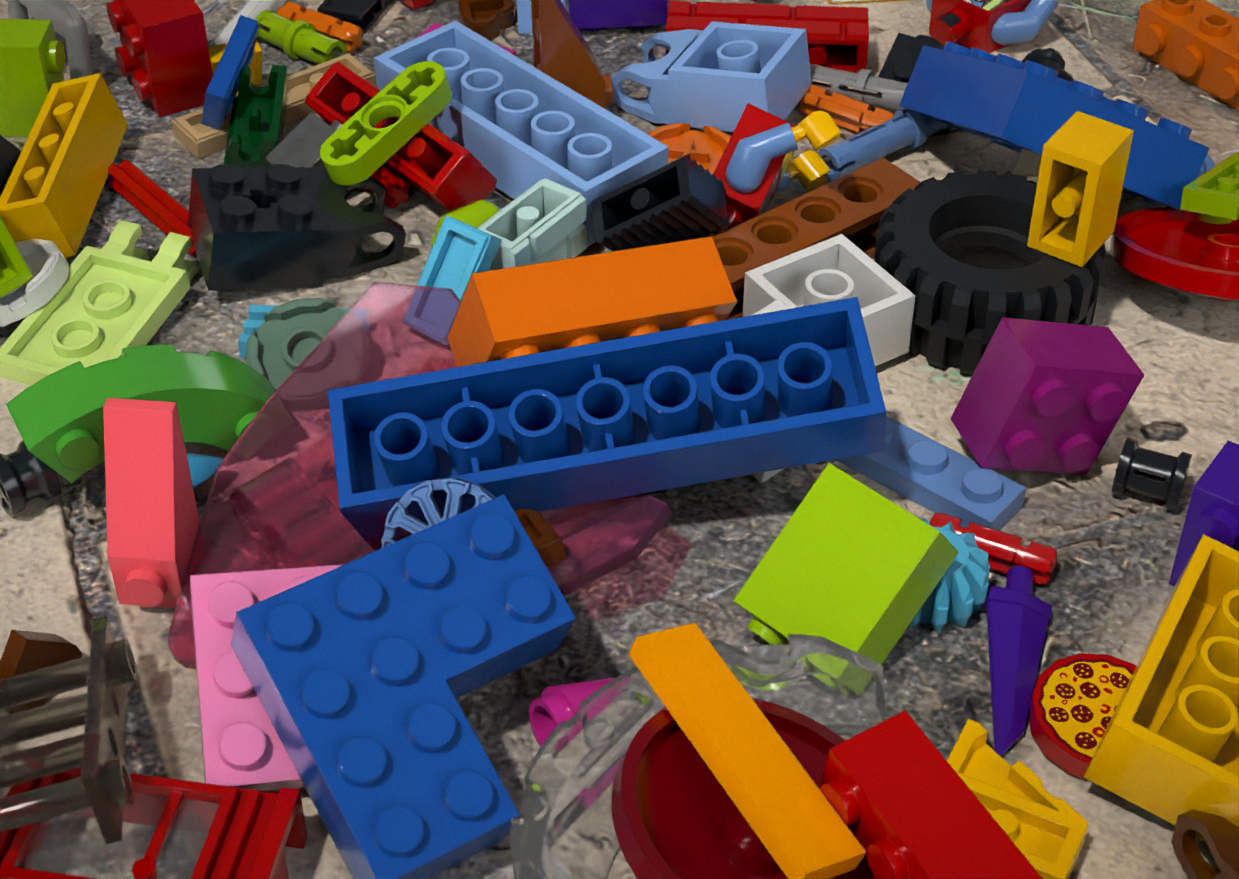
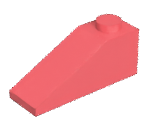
[103,398,206,609]

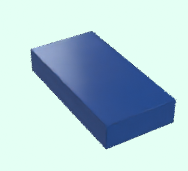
[201,15,259,130]

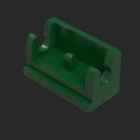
[224,65,287,168]

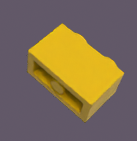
[1027,111,1134,267]

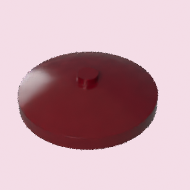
[611,698,876,879]

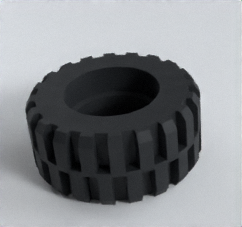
[874,171,1106,376]

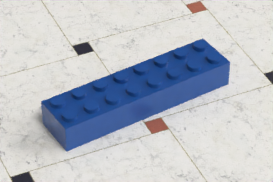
[328,297,887,544]

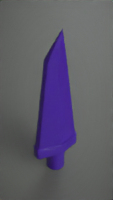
[984,566,1052,756]

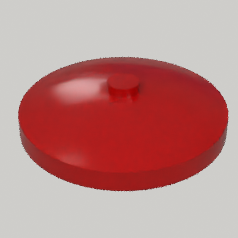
[1110,206,1239,301]

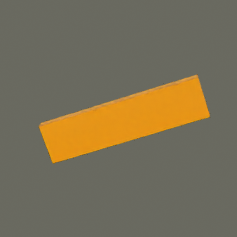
[628,622,866,879]

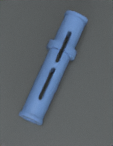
[818,108,952,181]

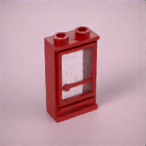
[0,754,308,879]

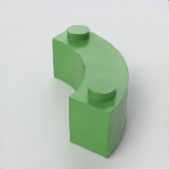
[6,344,295,483]

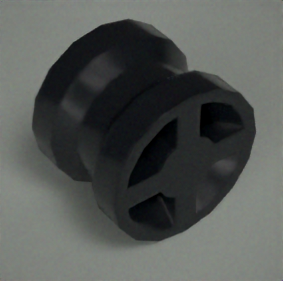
[0,441,61,516]

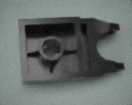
[188,164,406,291]

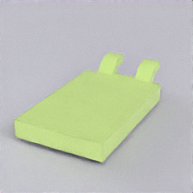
[0,220,199,385]

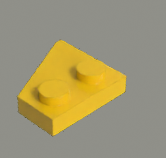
[947,719,1089,879]

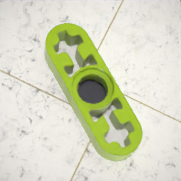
[320,61,452,186]

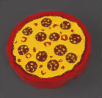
[1028,653,1136,780]

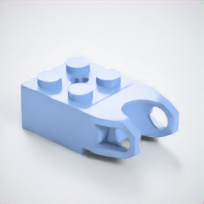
[611,21,812,132]

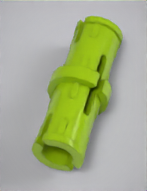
[256,9,347,65]

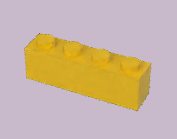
[0,73,128,259]

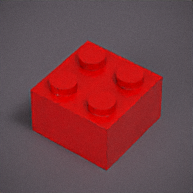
[106,0,213,118]

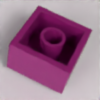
[950,317,1144,474]

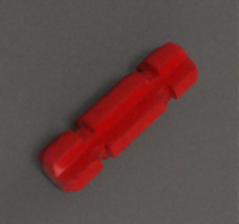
[930,512,1057,586]

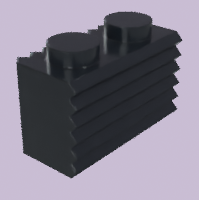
[592,154,729,252]

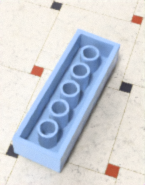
[374,20,669,246]

